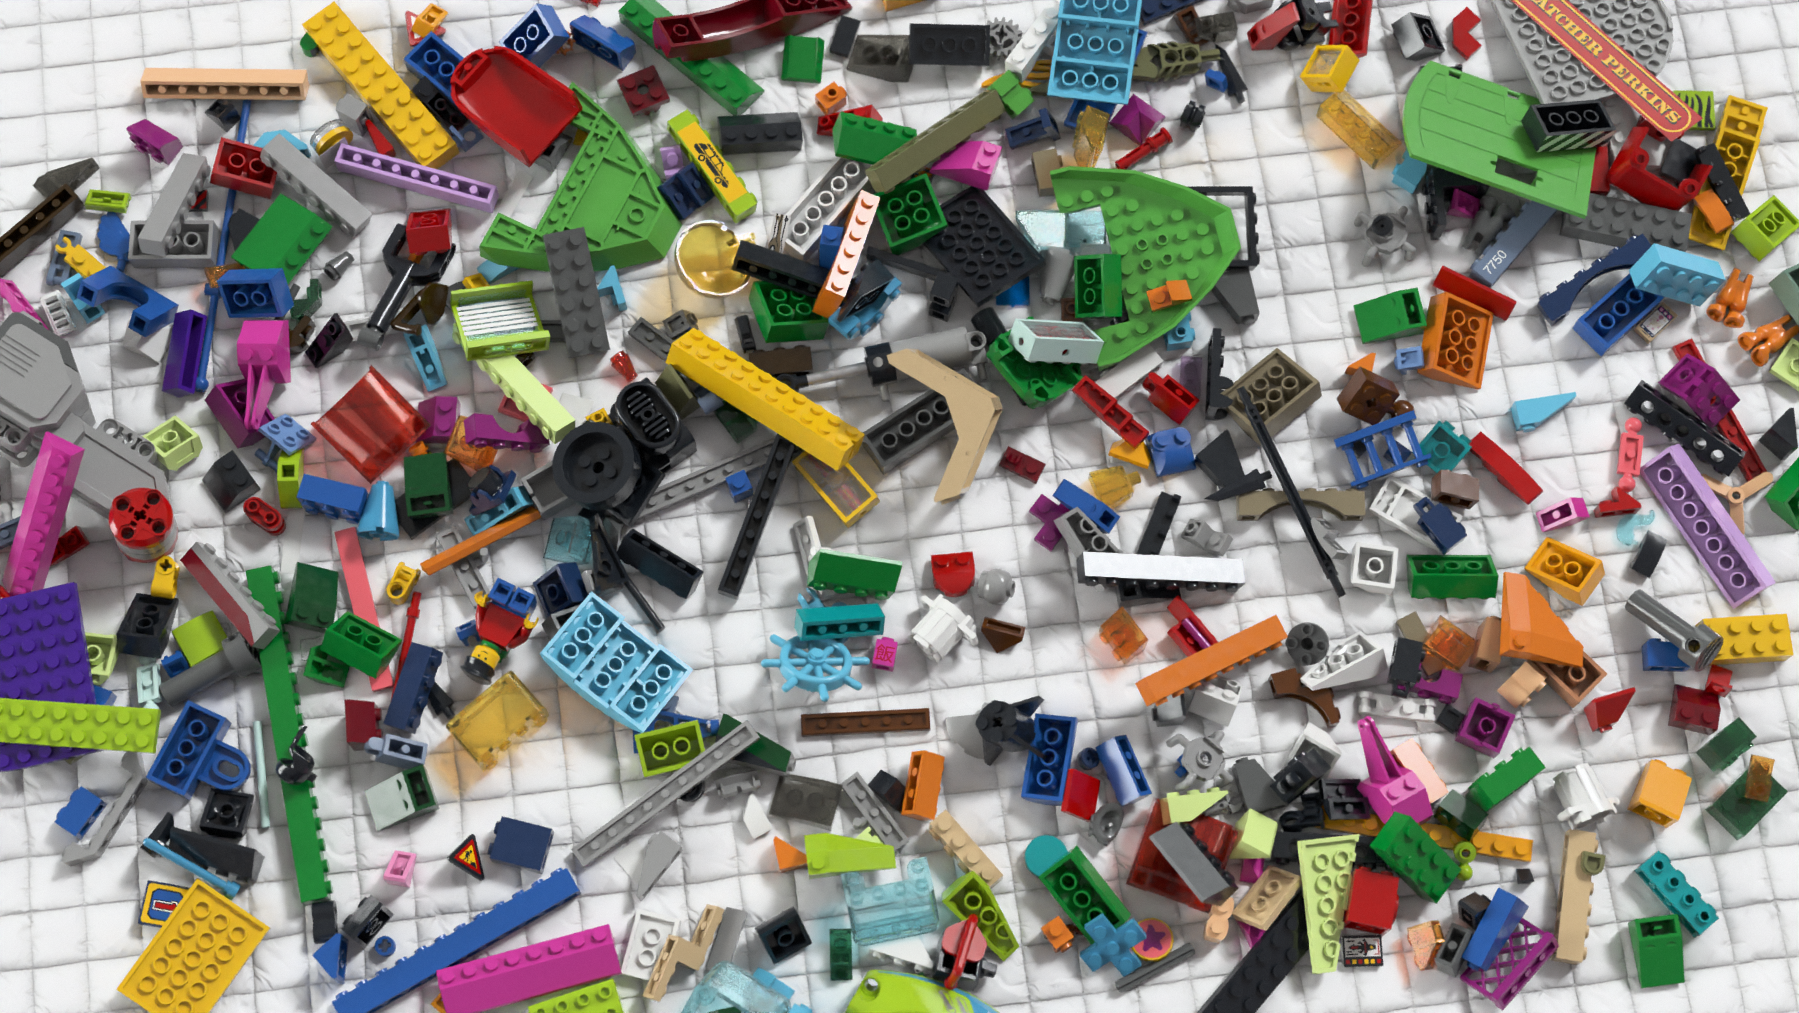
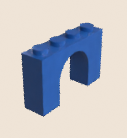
[77,266,179,337]

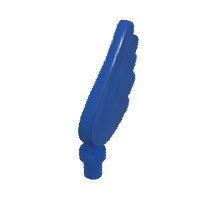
[97,211,130,272]

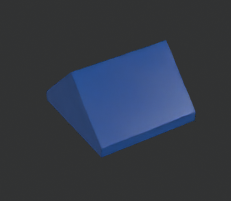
[312,933,349,984]

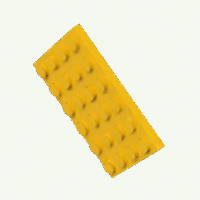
[116,878,270,1013]

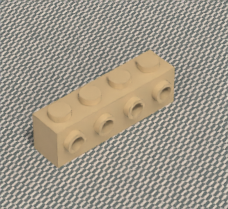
[929,810,1003,889]

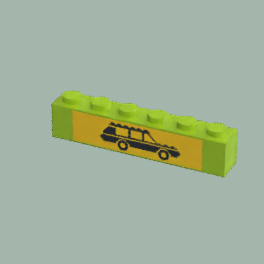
[667,109,757,224]

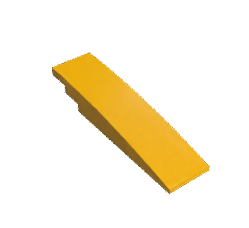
[1688,95,1768,251]

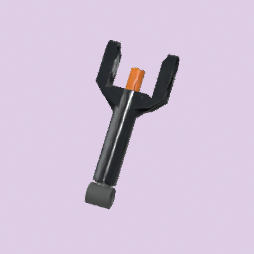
[357,223,456,351]

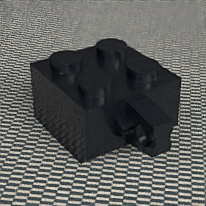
[931,930,997,991]

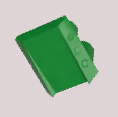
[781,34,825,84]

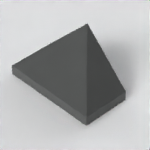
[602,515,624,552]

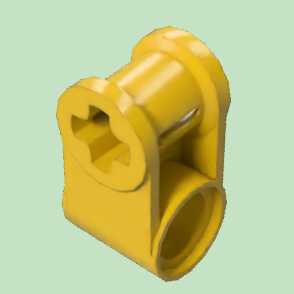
[151,556,180,599]
[386,562,421,605]

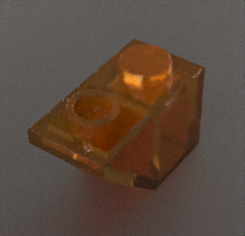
[1407,920,1445,971]

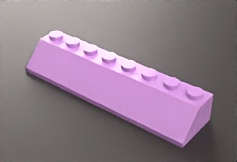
[1640,443,1776,609]

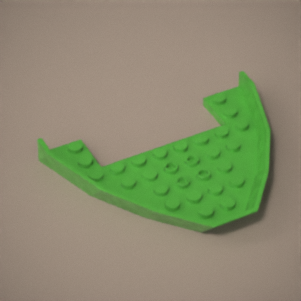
[479,82,682,272]
[1050,166,1241,372]

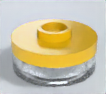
[310,119,353,156]

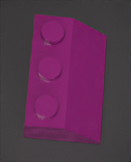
[205,379,275,449]

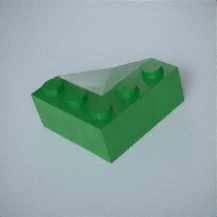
[873,173,948,255]
[748,281,829,343]
[1465,746,1546,812]

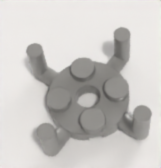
[1354,206,1416,267]
[1166,730,1233,792]

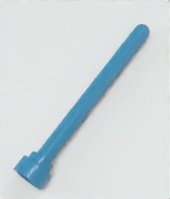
[143,838,241,900]

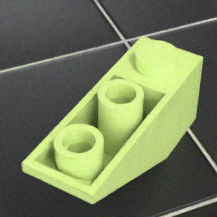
[1160,787,1228,825]

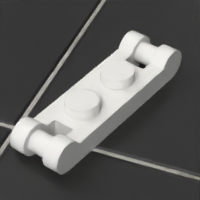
[1358,691,1437,723]

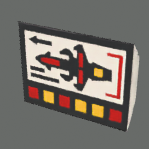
[1341,935,1384,967]

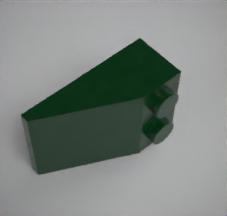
[284,562,338,633]

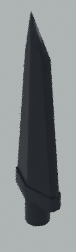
[1214,43,1247,103]
[1204,469,1272,501]
[428,682,455,720]

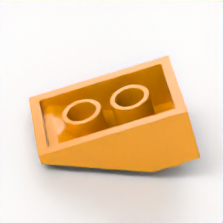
[1525,537,1605,606]

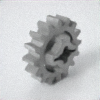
[987,17,1022,60]

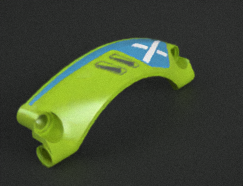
[845,969,999,1013]

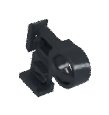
[1279,792,1325,832]

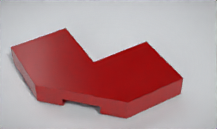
[1452,7,1482,60]

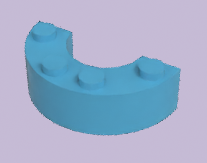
[828,275,902,340]

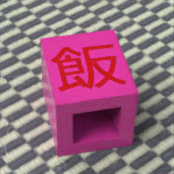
[872,637,898,672]

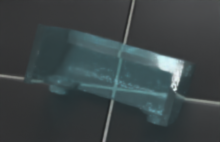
[1015,209,1106,250]
[681,960,791,1013]

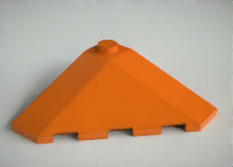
[1500,572,1583,668]

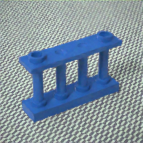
[1334,410,1432,490]

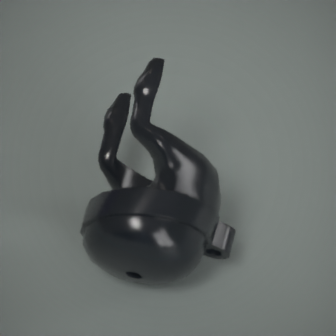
[275,726,317,786]

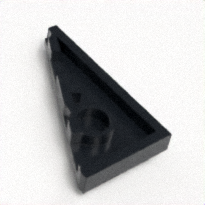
[589,514,630,594]

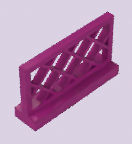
[1460,918,1559,1011]

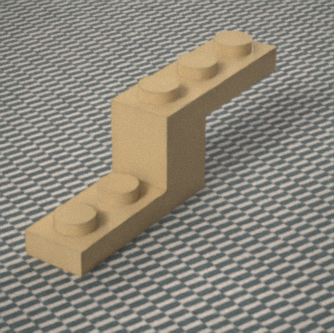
[642,904,724,1002]

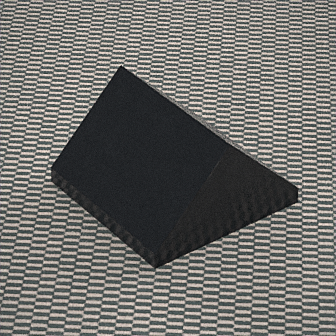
[1758,408,1798,460]

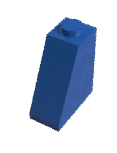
[819,225,844,270]

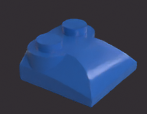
[1145,427,1196,478]

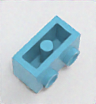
[1163,312,1195,351]

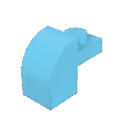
[61,273,105,324]

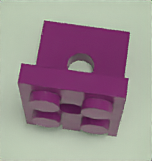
[1658,353,1740,428]

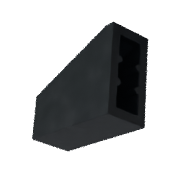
[1195,429,1245,489]

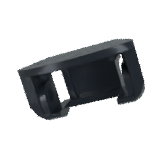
[1274,0,1339,51]

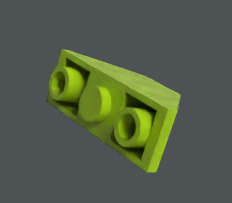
[277,448,305,509]

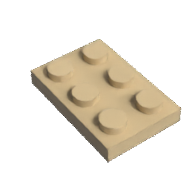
[1232,865,1302,931]

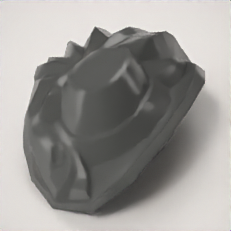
[1088,803,1124,846]

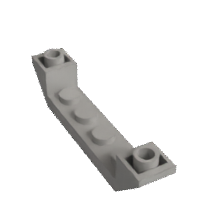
[61,752,148,866]

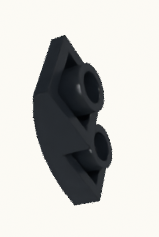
[1630,529,1667,578]

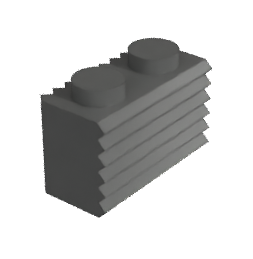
[1434,923,1473,977]

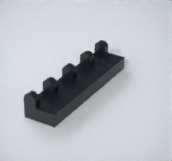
[1694,143,1750,222]
[1137,491,1181,555]

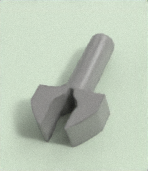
[1203,791,1243,816]

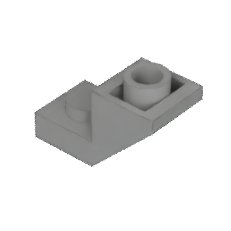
[1181,519,1233,556]

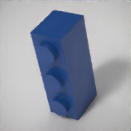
[1095,735,1152,806]

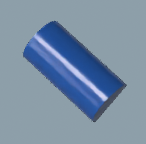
[1021,713,1078,806]

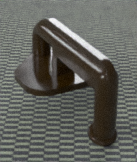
[390,283,449,336]

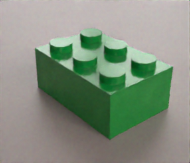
[1074,254,1122,318]

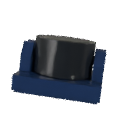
[466,465,517,516]

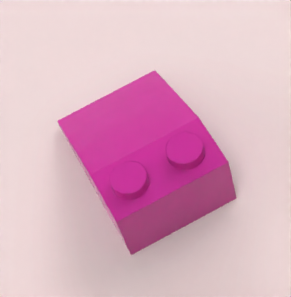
[930,141,1002,191]

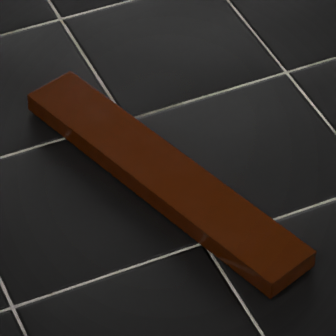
[801,708,930,737]

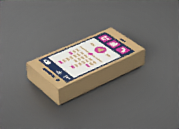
[1634,302,1678,344]

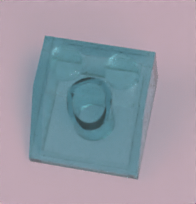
[543,516,592,565]

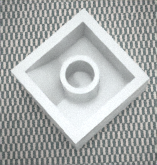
[1350,542,1399,595]

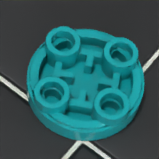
[1025,835,1068,878]

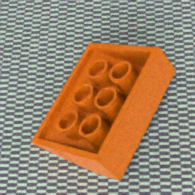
[1417,292,1494,390]

